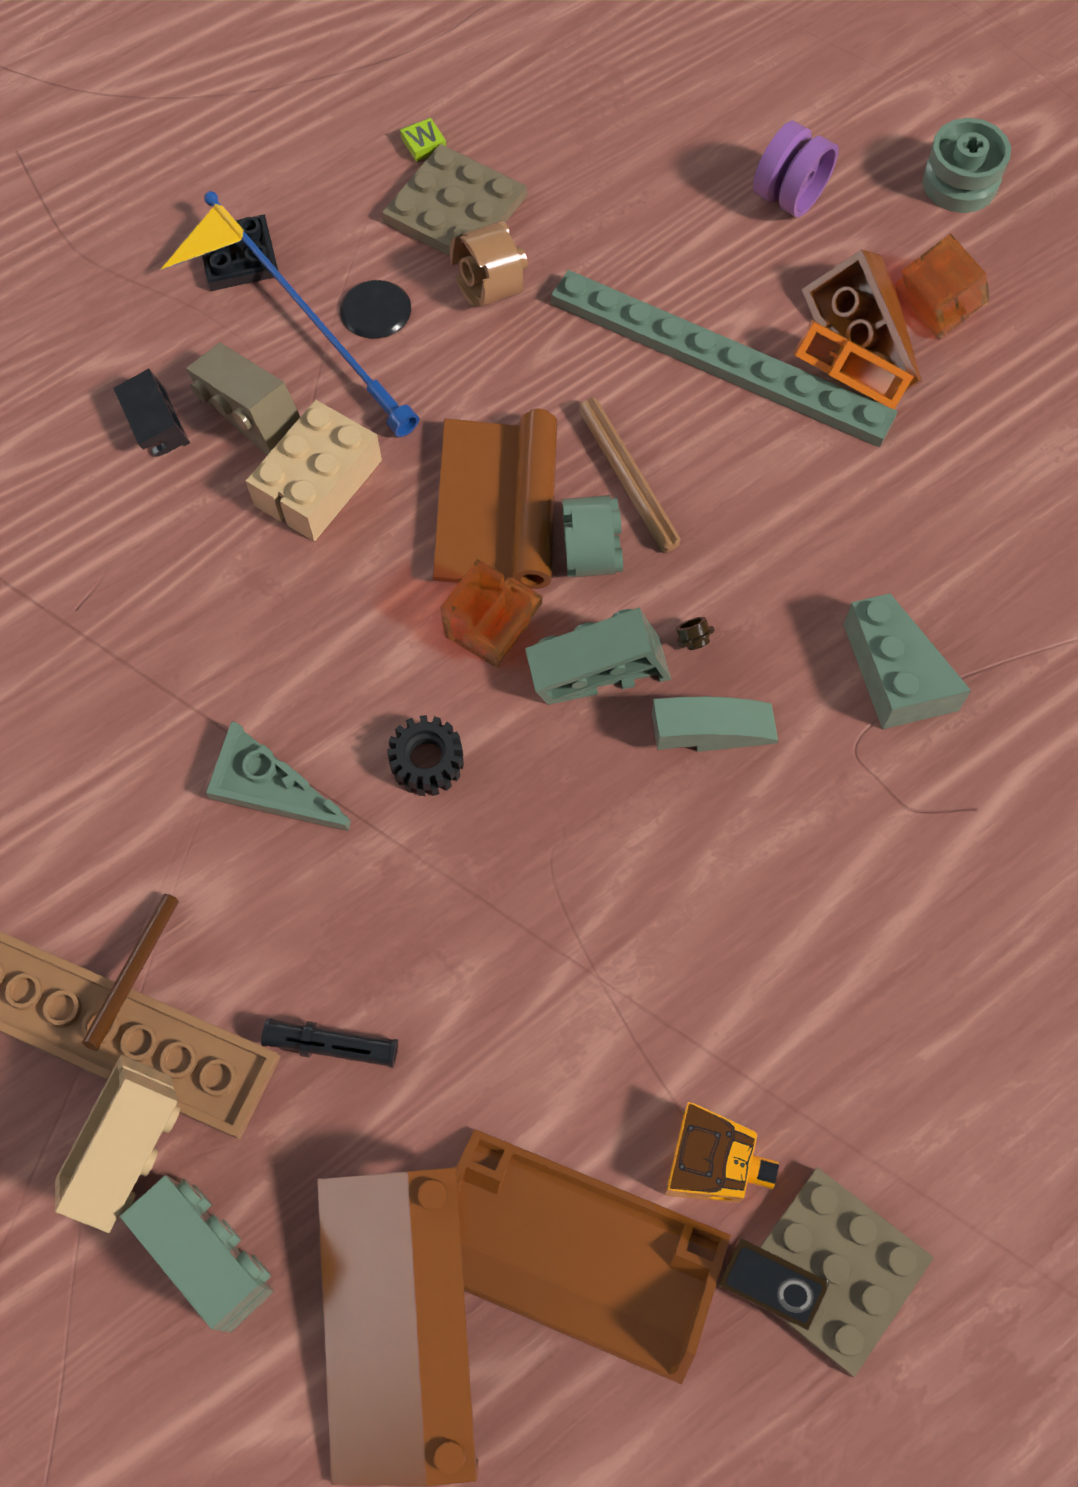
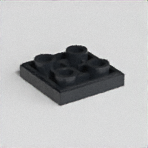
[202,214,278,291]

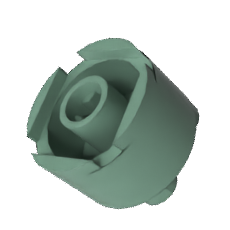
[562,495,623,578]

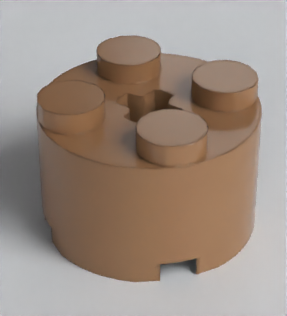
[450,220,528,307]

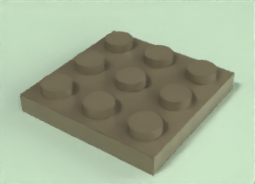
[382,144,527,256]
[760,1167,934,1377]

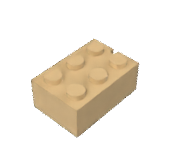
[246,400,382,542]
[55,1055,180,1233]

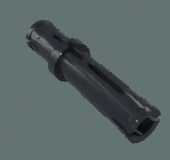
[261,1018,399,1068]

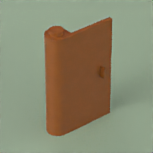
[433,408,557,589]

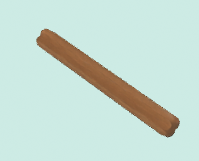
[579,398,680,553]

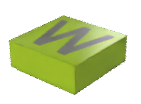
[400,118,446,162]

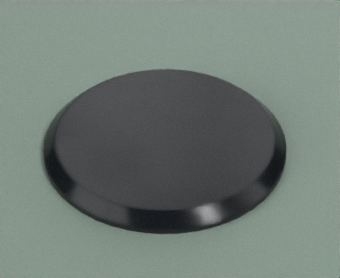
[340,280,411,339]

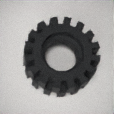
[387,715,464,796]

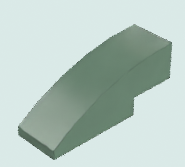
[652,696,778,752]

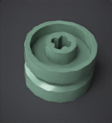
[922,118,1011,213]

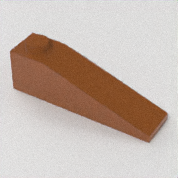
[801,249,922,391]

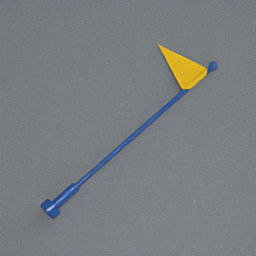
[160,191,419,437]

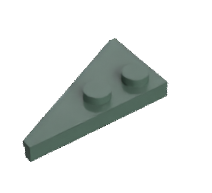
[206,721,351,831]

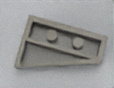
[186,342,301,455]

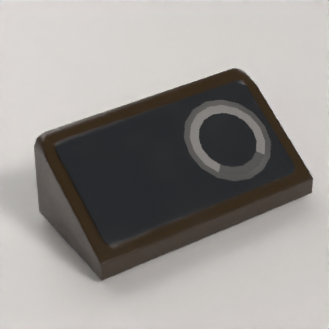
[719,1238,830,1330]

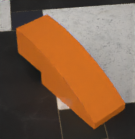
[794,320,914,409]

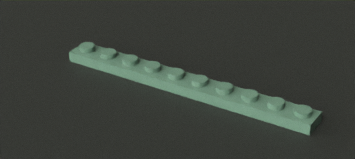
[551,270,898,447]

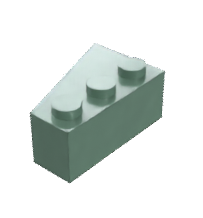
[843,593,971,730]
[525,607,672,705]

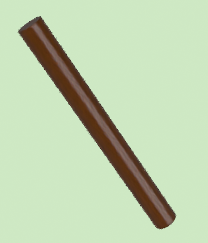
[82,894,179,1051]

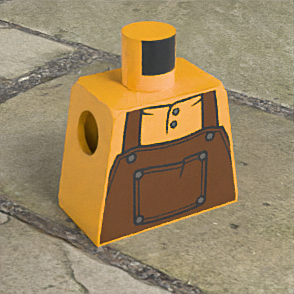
[665,1102,779,1203]

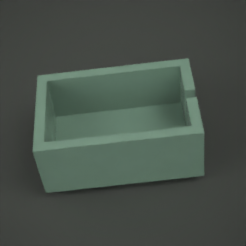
[120,1175,274,1333]

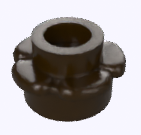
[676,617,715,650]

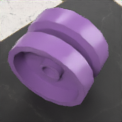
[753,120,839,217]

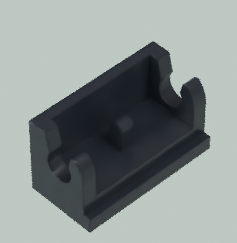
[113,368,190,457]

